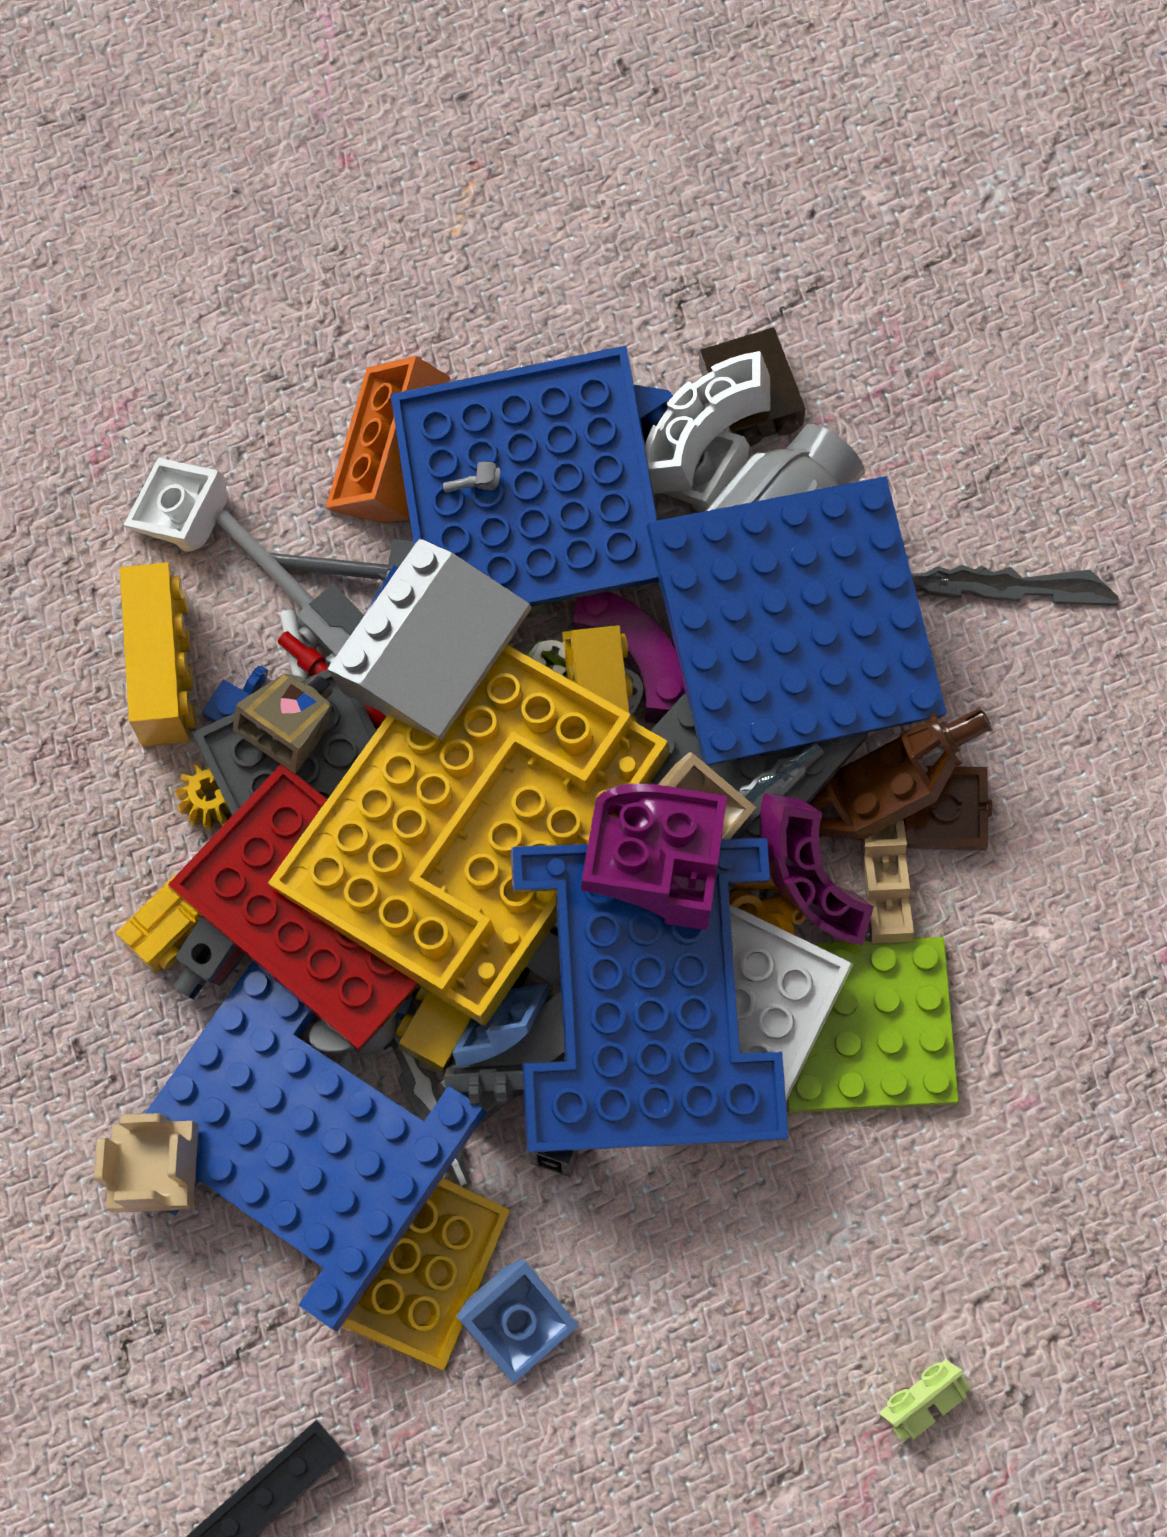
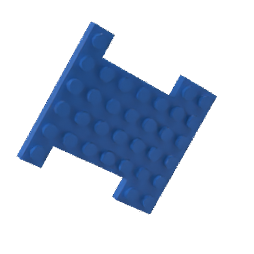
[510,838,788,1153]
[145,961,487,1332]

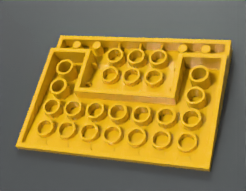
[268,645,670,1027]

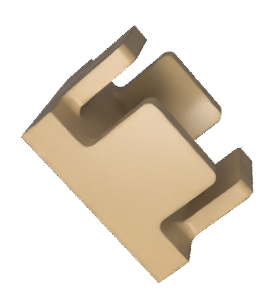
[94,1113,199,1213]

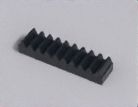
[186,1419,346,1537]

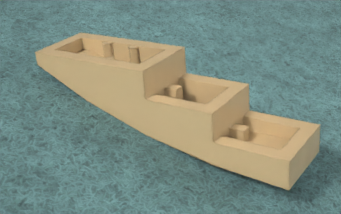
[861,819,914,944]

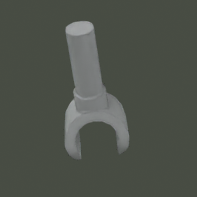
[443,462,501,493]

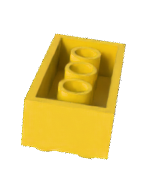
[119,562,196,747]

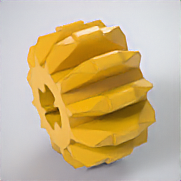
[175,763,232,831]

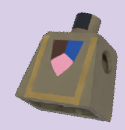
[233,674,333,774]

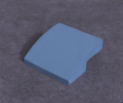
[452,983,550,1067]

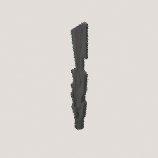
[911,565,1119,605]

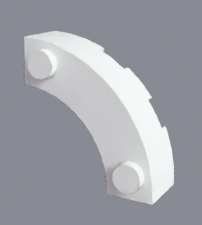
[645,351,770,494]

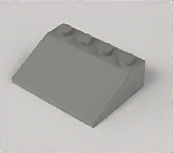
[327,538,532,741]

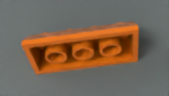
[325,356,451,524]

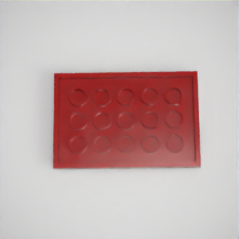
[168,764,420,1052]

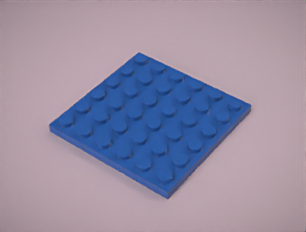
[390,346,659,607]
[646,476,947,766]

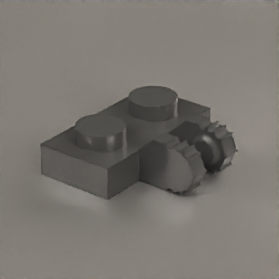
[445,1064,524,1105]

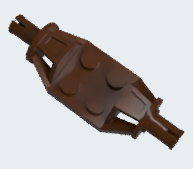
[809,706,993,840]

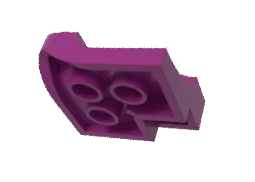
[581,783,727,930]

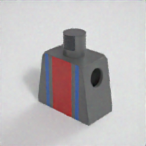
[173,917,245,1000]

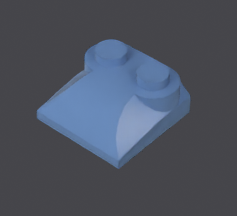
[456,1259,579,1384]

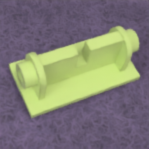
[879,1360,971,1442]

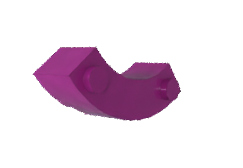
[573,592,686,724]
[759,793,874,946]

